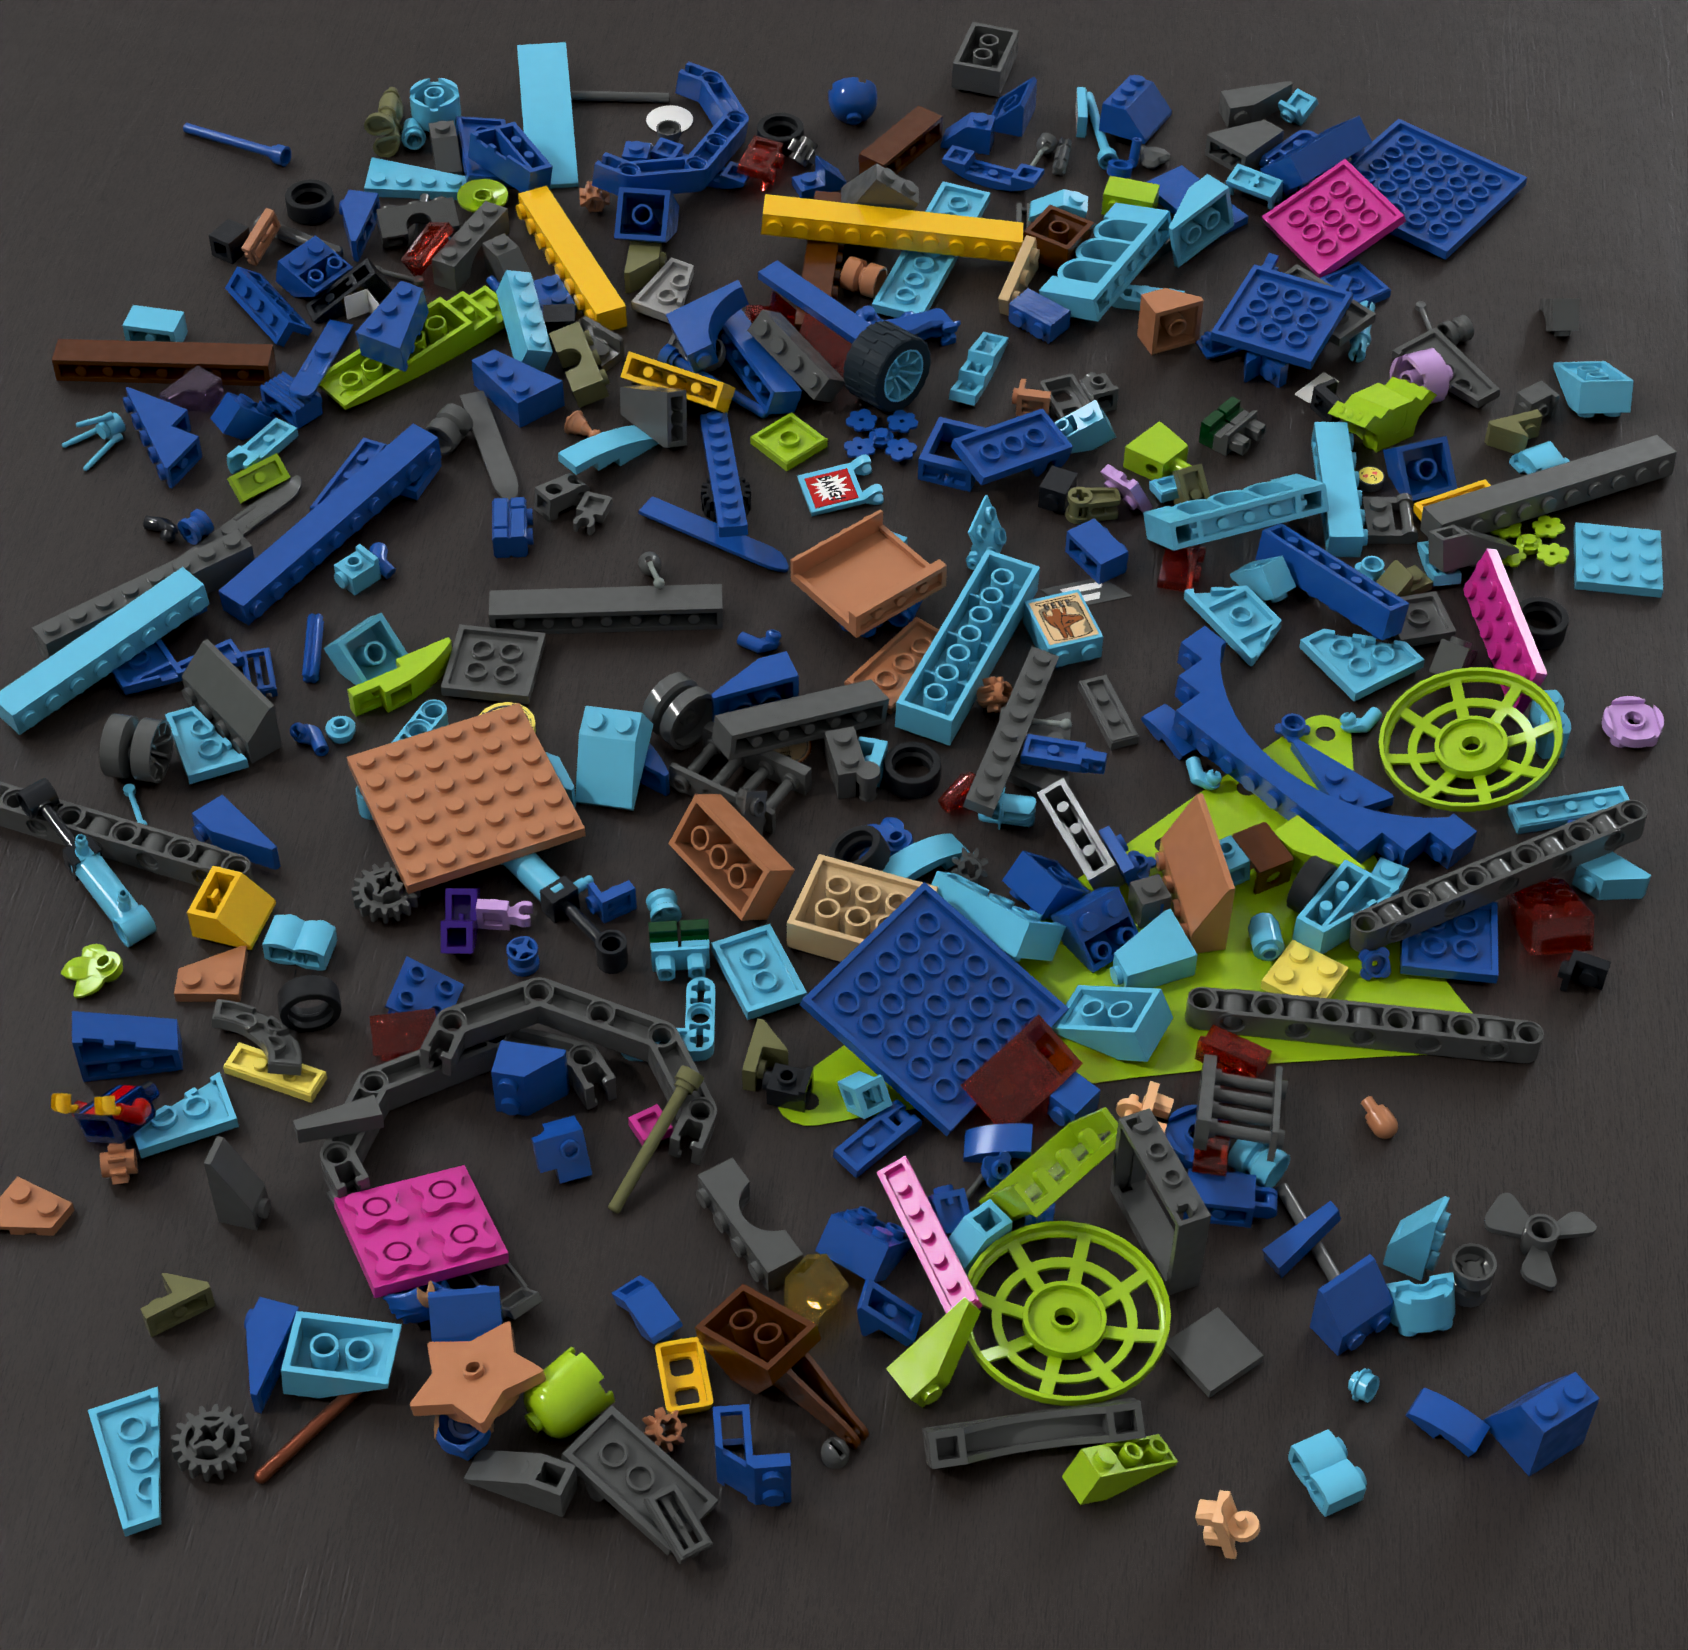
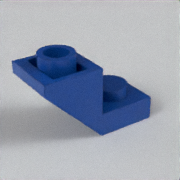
[611,1275,683,1344]

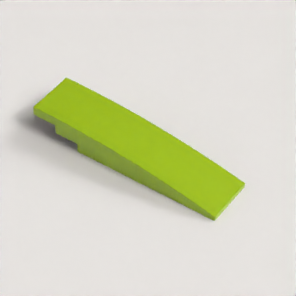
[319,285,505,410]

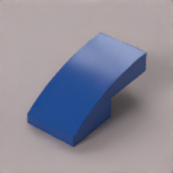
[1141,704,1197,761]
[963,1123,1033,1163]
[1405,1388,1490,1457]

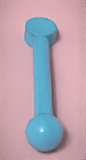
[123,784,148,825]

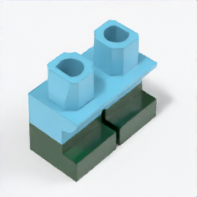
[648,919,710,981]

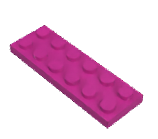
[1463,549,1547,714]

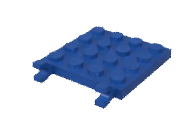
[1211,253,1353,370]

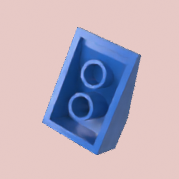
[711,651,799,722]

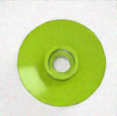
[457,179,508,213]

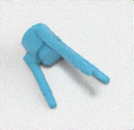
[62,411,126,471]

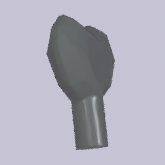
[1140,144,1171,169]

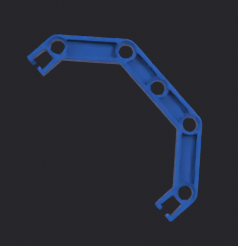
[592,61,749,195]

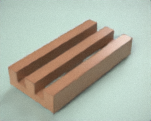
[241,208,281,266]

